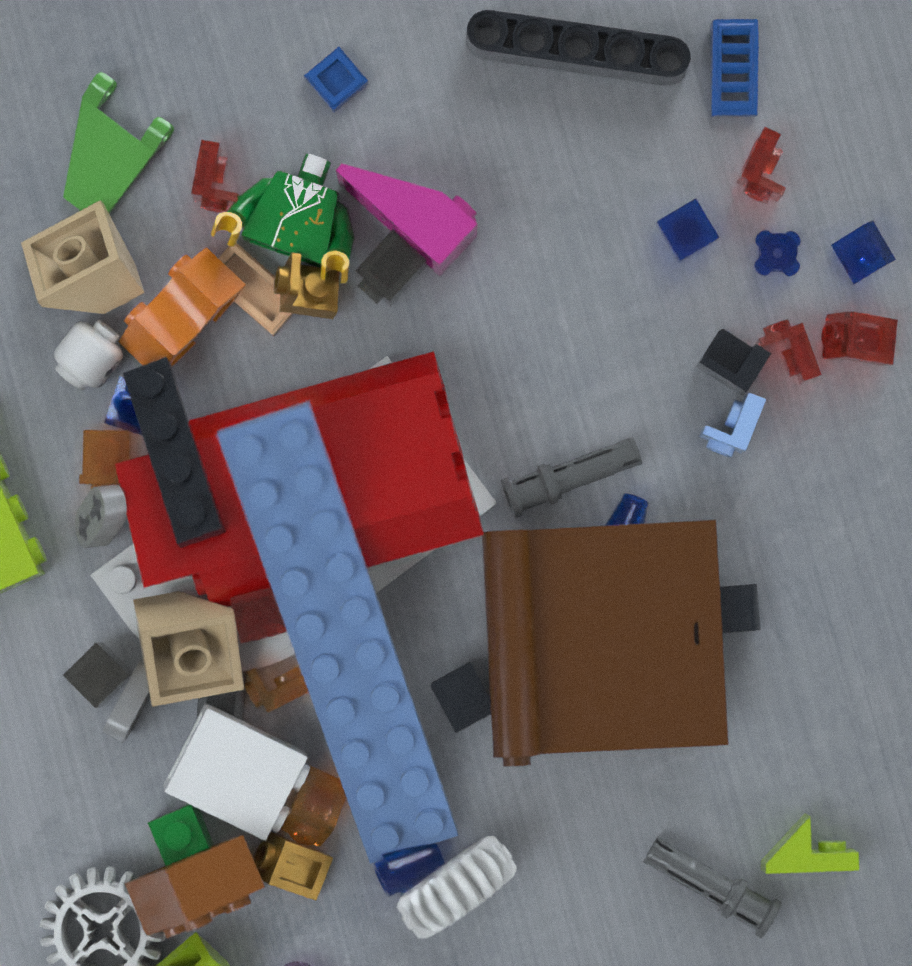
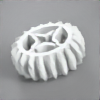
[397,836,517,938]
[40,866,166,966]

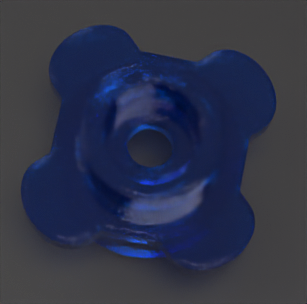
[754,230,801,277]

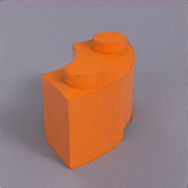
[118,247,246,367]

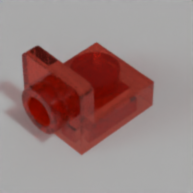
[736,126,786,204]
[191,139,239,213]
[821,311,898,366]
[756,319,822,384]
[230,587,287,644]

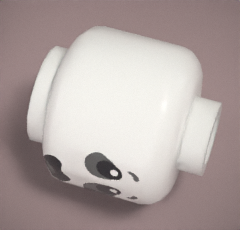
[54,320,123,390]

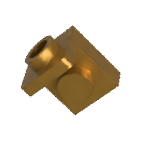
[274,252,340,319]
[254,831,334,901]

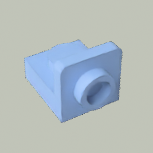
[699,393,766,458]

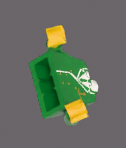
[211,153,355,284]

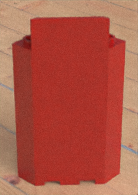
[115,351,484,607]

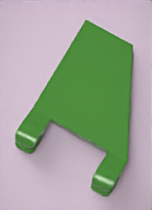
[63,72,174,214]

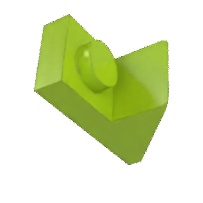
[760,813,859,874]

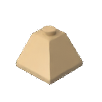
[21,200,144,314]
[133,591,244,707]

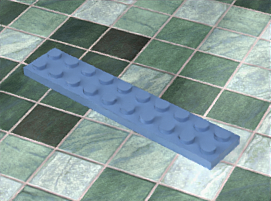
[217,401,458,864]

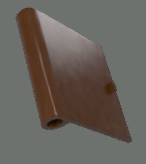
[482,520,729,767]

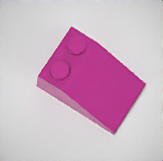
[336,163,478,276]

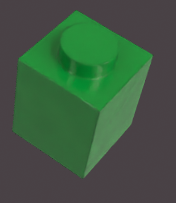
[148,804,214,866]

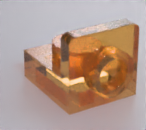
[79,430,132,490]
[244,667,309,713]
[280,765,346,846]

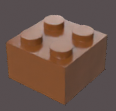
[125,835,265,938]

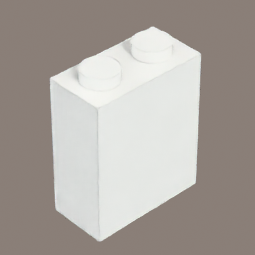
[163,702,310,841]

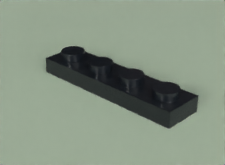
[123,357,225,548]

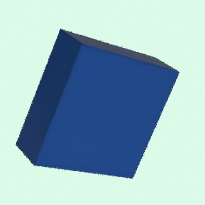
[304,46,369,113]

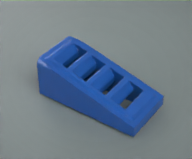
[710,19,759,117]

